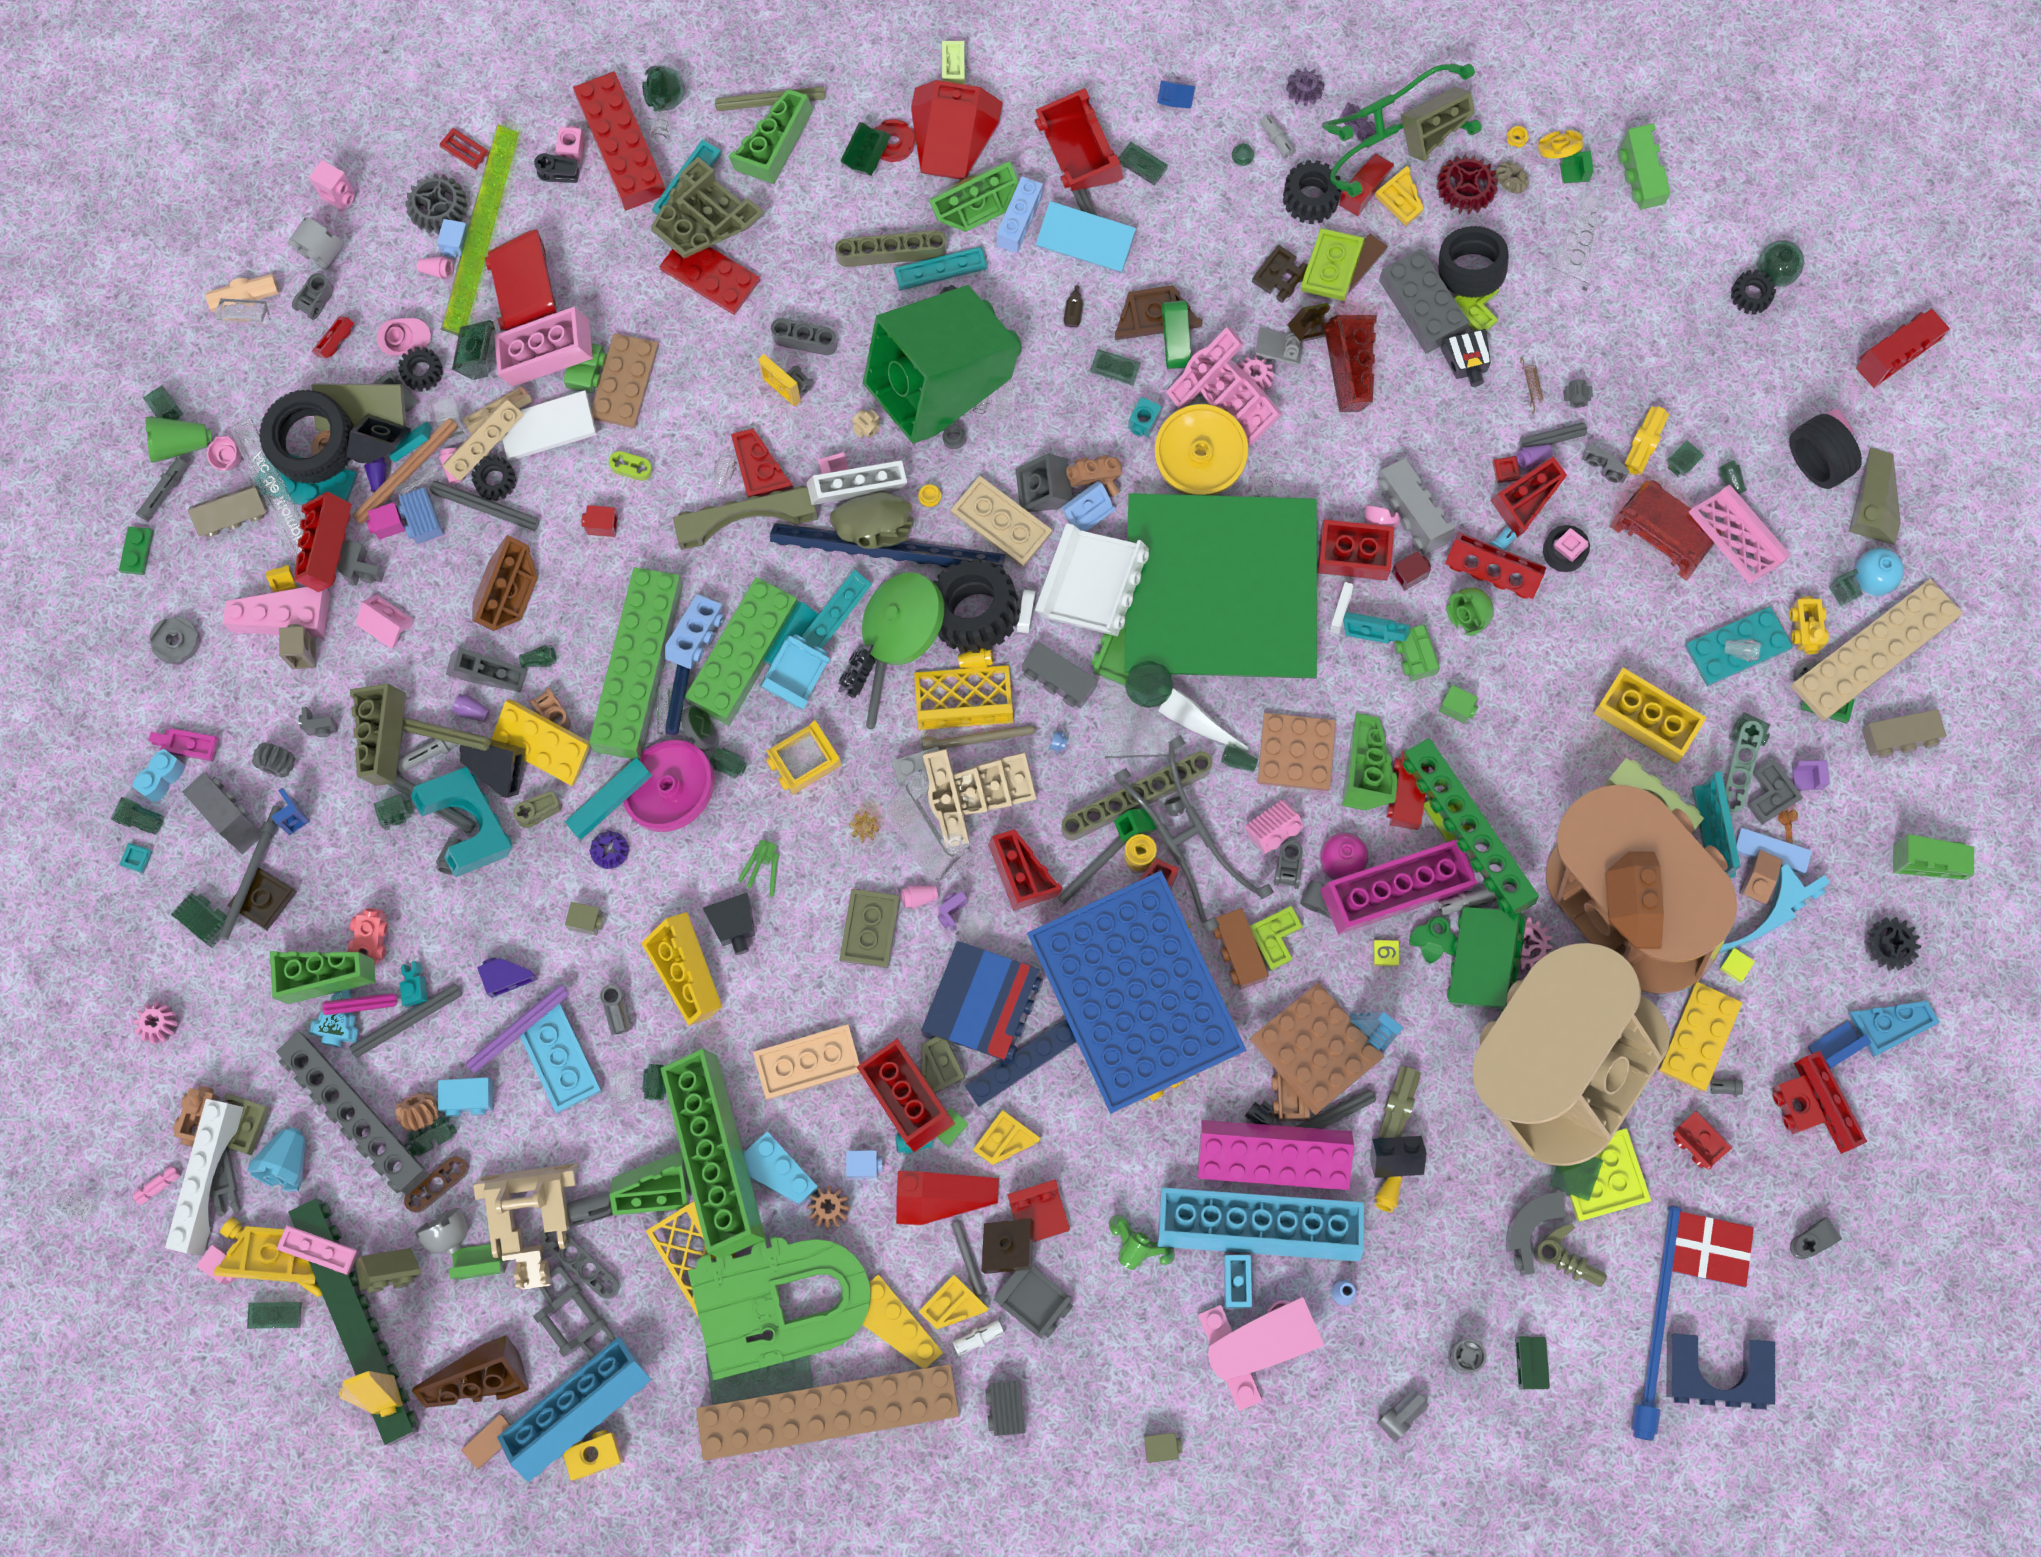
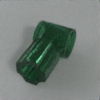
[110,797,164,835]

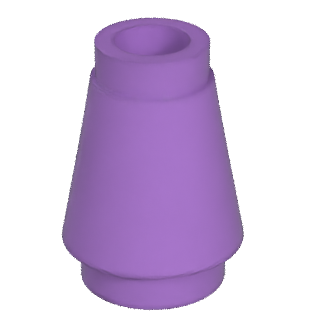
[1516,444,1553,470]
[452,694,490,722]

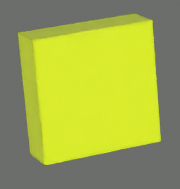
[1720,948,1755,983]

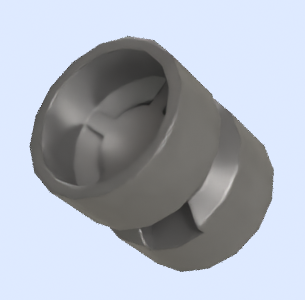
[1448,1339,1487,1374]

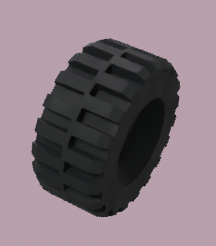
[933,559,1021,653]

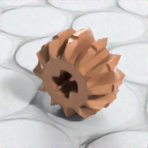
[395,1092,440,1131]
[807,1186,850,1229]

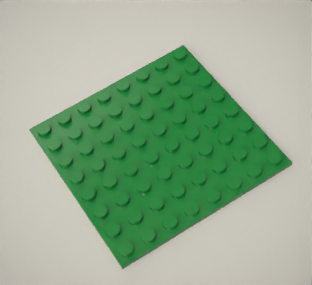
[1125,493,1317,679]

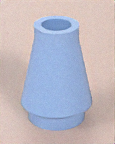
[1331,1280,1357,1306]

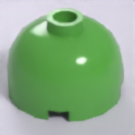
[1446,587,1494,636]

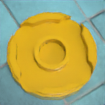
[1538,130,1584,159]

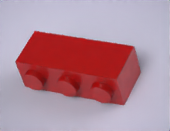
[1386,751,1429,830]

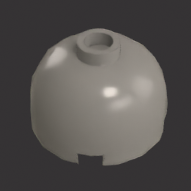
[415,1208,468,1255]

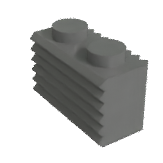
[985,1380,1025,1436]

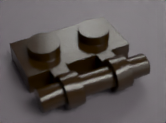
[1252,245,1308,303]

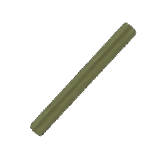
[715,86,825,111]
[402,717,491,751]

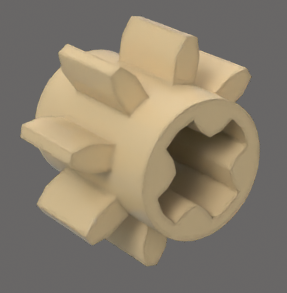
[852,409,881,438]

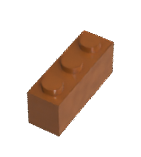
[1212,908,1269,990]

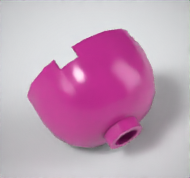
[1320,833,1368,880]

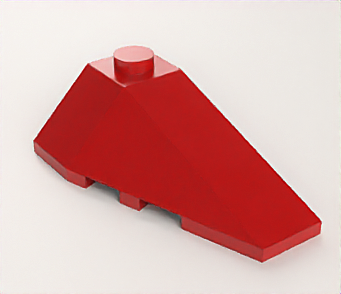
[896,1171,999,1225]

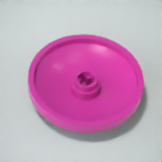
[623,740,715,832]

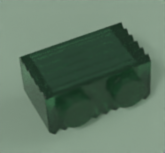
[171,892,228,948]

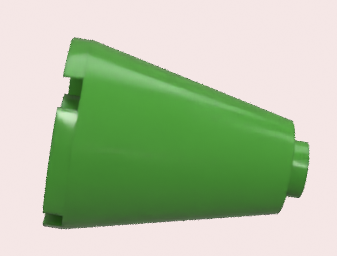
[145,416,212,463]

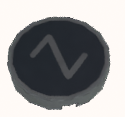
[681,705,718,751]

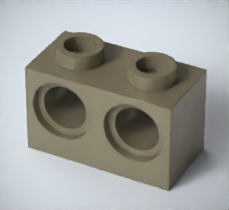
[279,624,316,669]

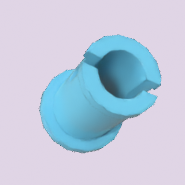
[1489,528,1516,550]

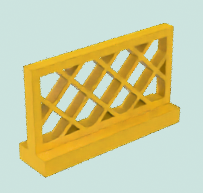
[914,665,1013,730]
[646,1200,736,1318]

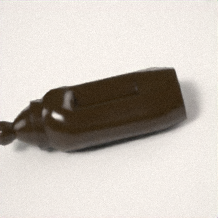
[1063,285,1083,328]

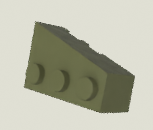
[1400,87,1475,162]

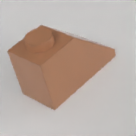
[1739,850,1782,904]

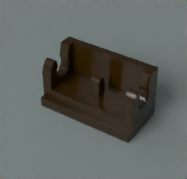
[1287,303,1336,342]

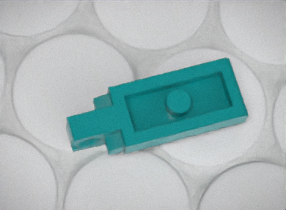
[1343,612,1410,644]

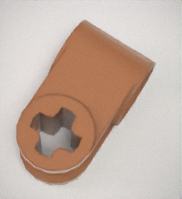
[529,687,571,730]

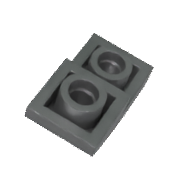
[1582,443,1629,483]

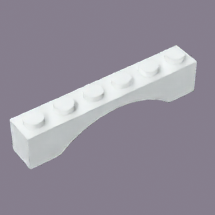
[165,1099,244,1255]

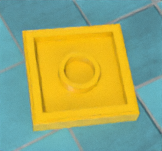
[758,354,801,407]

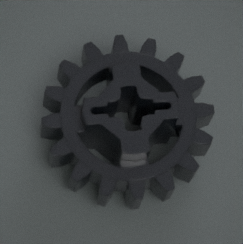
[1864,917,1921,971]

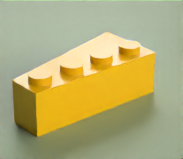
[641,912,722,1026]

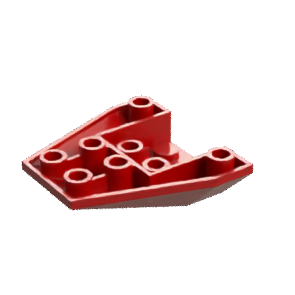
[911,80,1003,180]

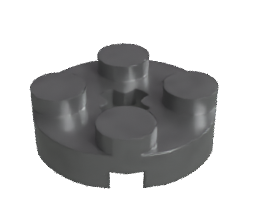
[150,616,200,665]

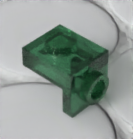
[1666,440,1705,477]

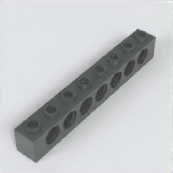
[276,1031,430,1196]

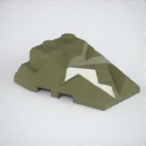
[651,157,764,258]

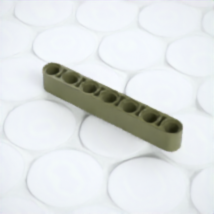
[1061,751,1212,841]

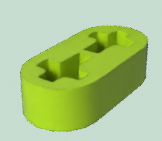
[608,451,653,481]

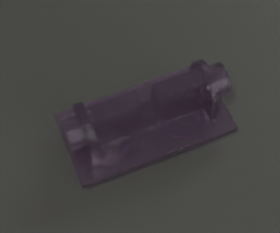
[1339,102,1376,149]

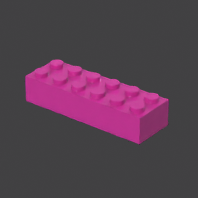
[1320,839,1477,935]
[1197,1120,1354,1190]

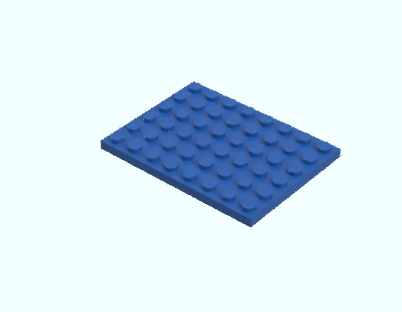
[1027,871,1247,1114]

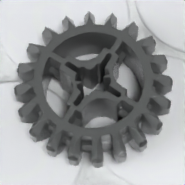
[405,173,468,235]

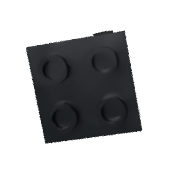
[838,644,876,698]

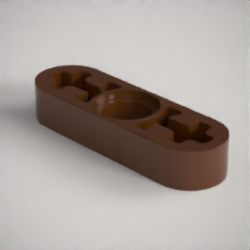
[404,1156,469,1213]

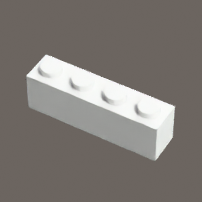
[807,460,907,505]

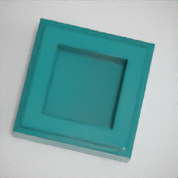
[119,843,153,874]

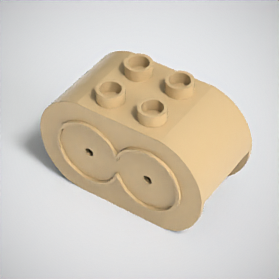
[1473,943,1670,1166]

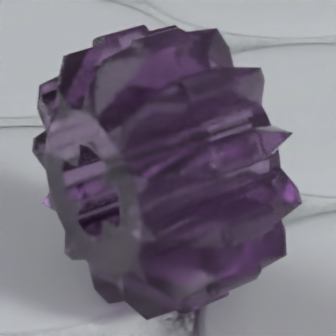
[1286,67,1325,107]

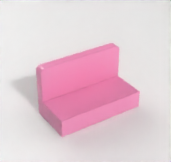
[355,594,414,648]

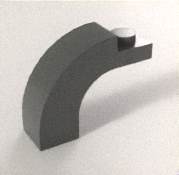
[1506,1192,1566,1276]

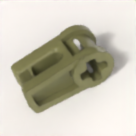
[513,791,561,828]

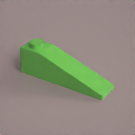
[1342,713,1397,811]

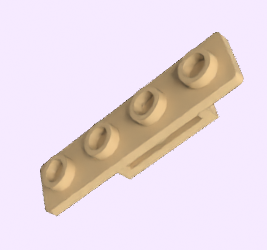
[443,399,523,481]

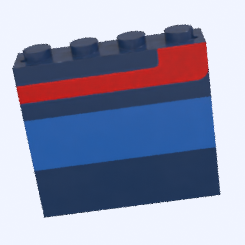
[921,941,1043,1066]

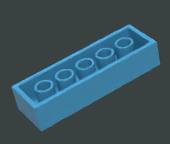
[497,1336,651,1482]

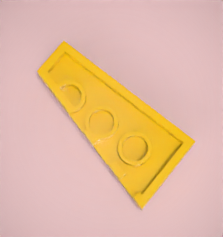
[862,1274,944,1369]

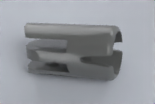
[567,1191,613,1226]

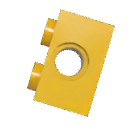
[563,1429,624,1481]

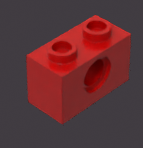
[1772,1075,1827,1135]

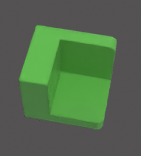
[937,1107,968,1148]

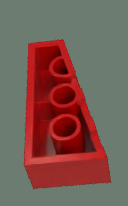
[294,492,352,592]

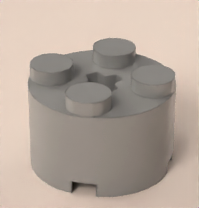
[288,217,344,270]

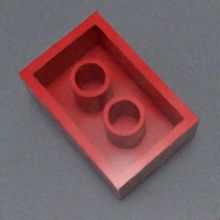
[1317,519,1394,581]

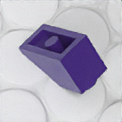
[477,957,537,998]

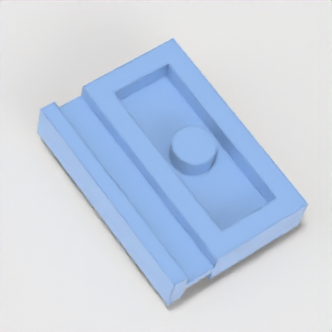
[1061,481,1116,532]

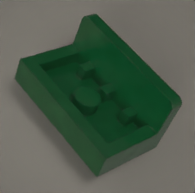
[841,122,891,176]

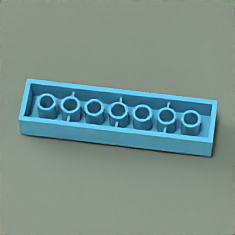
[1158,1188,1364,1262]

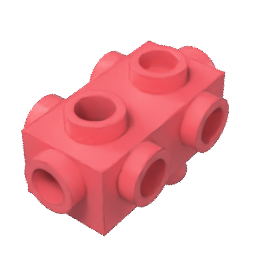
[348,908,388,965]

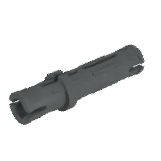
[135,457,189,522]

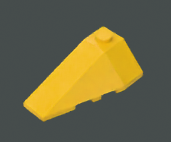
[338,1371,403,1417]

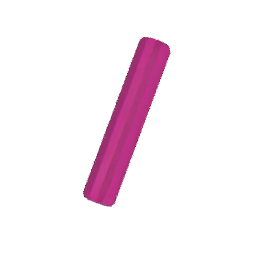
[322,993,397,1015]

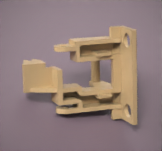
[473,1163,579,1290]

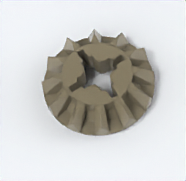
[1496,160,1530,194]

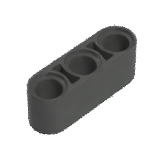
[771,318,837,355]

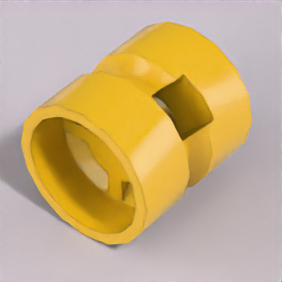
[1124,834,1157,872]

